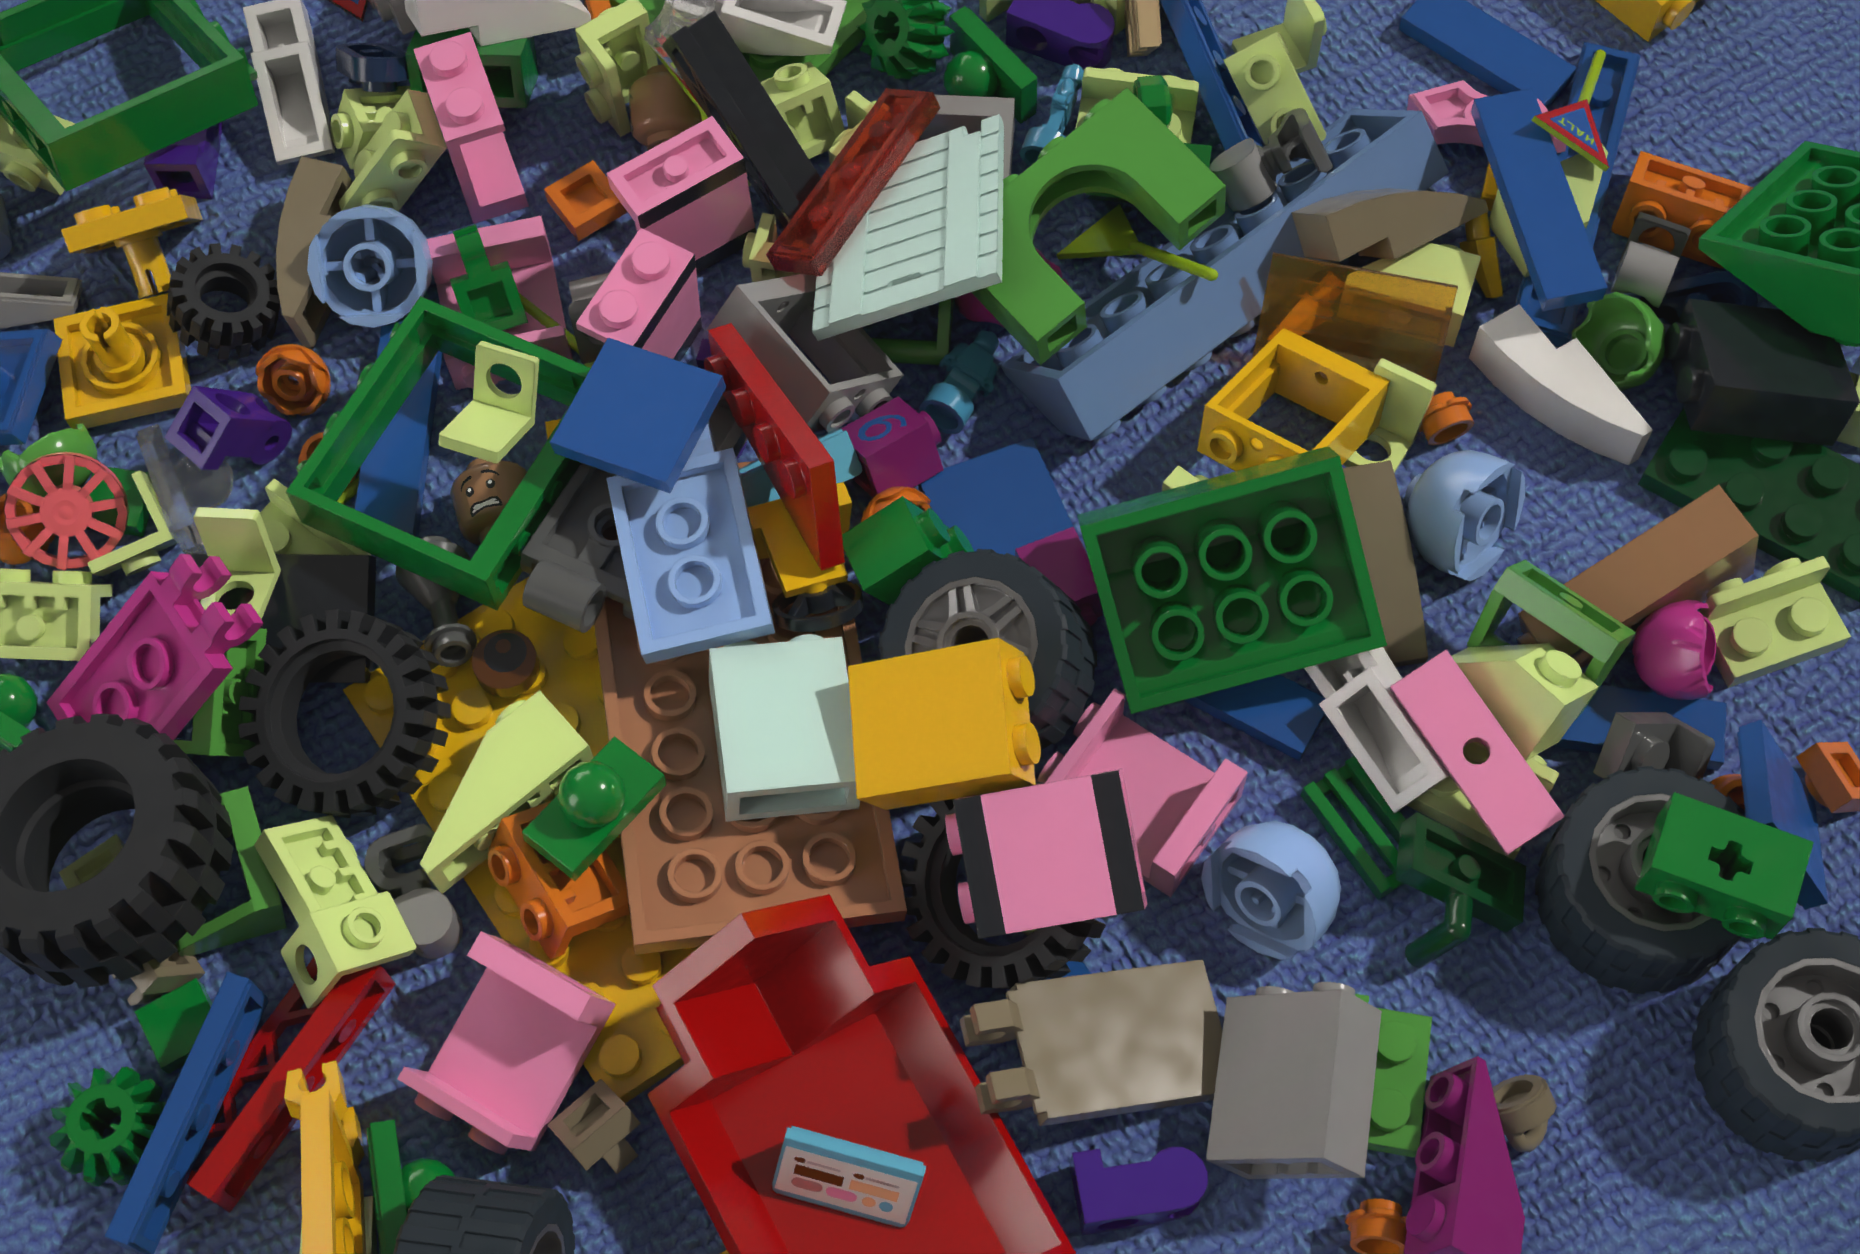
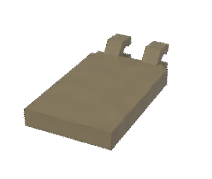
[959,959,1223,1126]

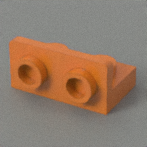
[1611,151,1754,269]
[488,801,630,959]

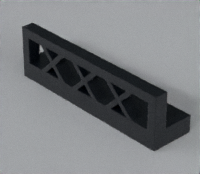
[662,10,825,244]

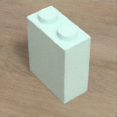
[709,634,860,822]

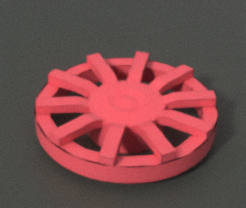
[4,452,129,570]

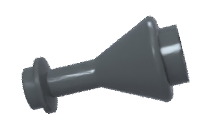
[396,536,477,667]

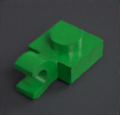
[450,224,528,331]

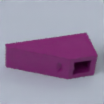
[1404,1056,1525,1254]

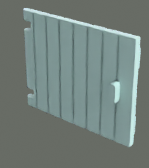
[812,114,1004,341]

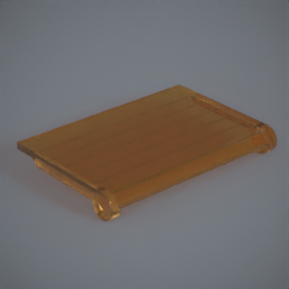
[1252,252,1458,383]

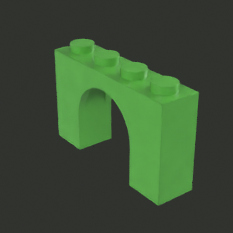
[971,87,1226,365]

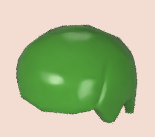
[1571,292,1665,391]
[0,423,98,497]

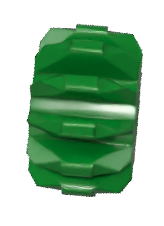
[856,0,955,79]
[48,1067,166,1187]

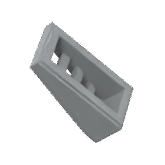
[0,272,82,329]

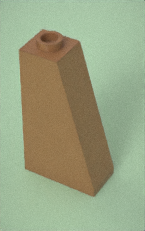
[1516,485,1759,669]

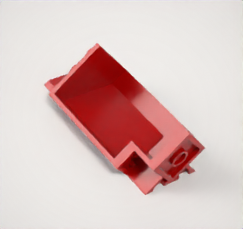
[647,894,1076,1254]

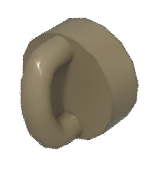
[1492,1074,1557,1152]

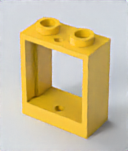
[1197,328,1390,471]

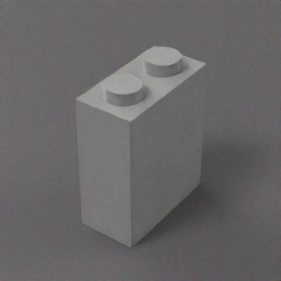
[1206,982,1382,1179]

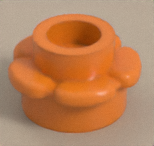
[1419,391,1474,445]
[1345,1198,1407,1254]

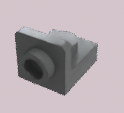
[1593,712,1715,779]

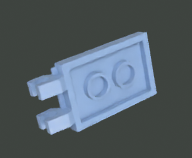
[606,421,775,664]

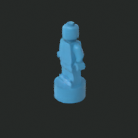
[1020,64,1084,166]
[920,331,999,434]

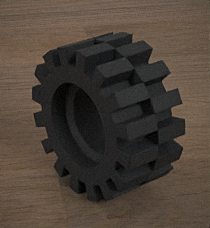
[167,243,280,360]

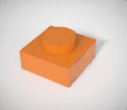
[544,160,627,242]
[1796,742,1860,813]

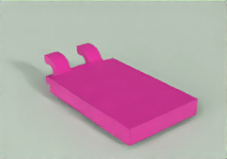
[46,554,264,740]

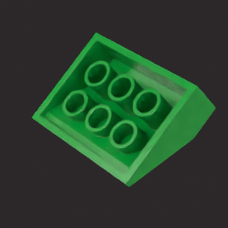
[1698,141,1860,347]
[1077,446,1387,714]

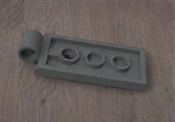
[520,395,748,633]

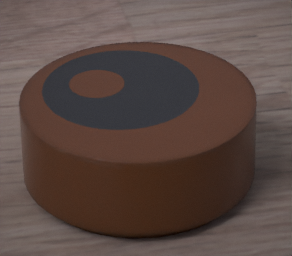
[472,630,540,698]

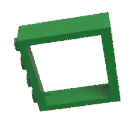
[0,0,258,192]
[286,296,591,611]

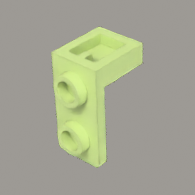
[1224,32,1326,146]

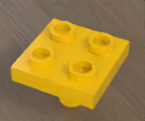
[61,187,203,299]
[53,293,191,429]

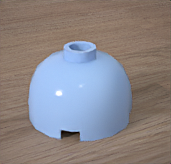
[307,204,433,328]
[1404,450,1525,581]
[1201,821,1341,960]

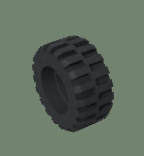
[0,714,233,988]

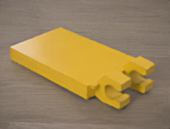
[284,1061,366,1254]

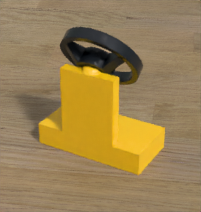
[748,482,864,632]

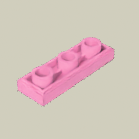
[1390,649,1564,856]

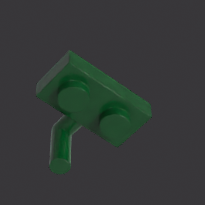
[1395,812,1526,968]

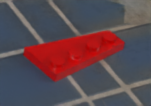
[704,323,845,571]

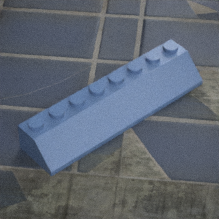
[1001,109,1449,441]

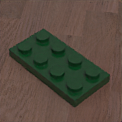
[1638,407,1860,602]

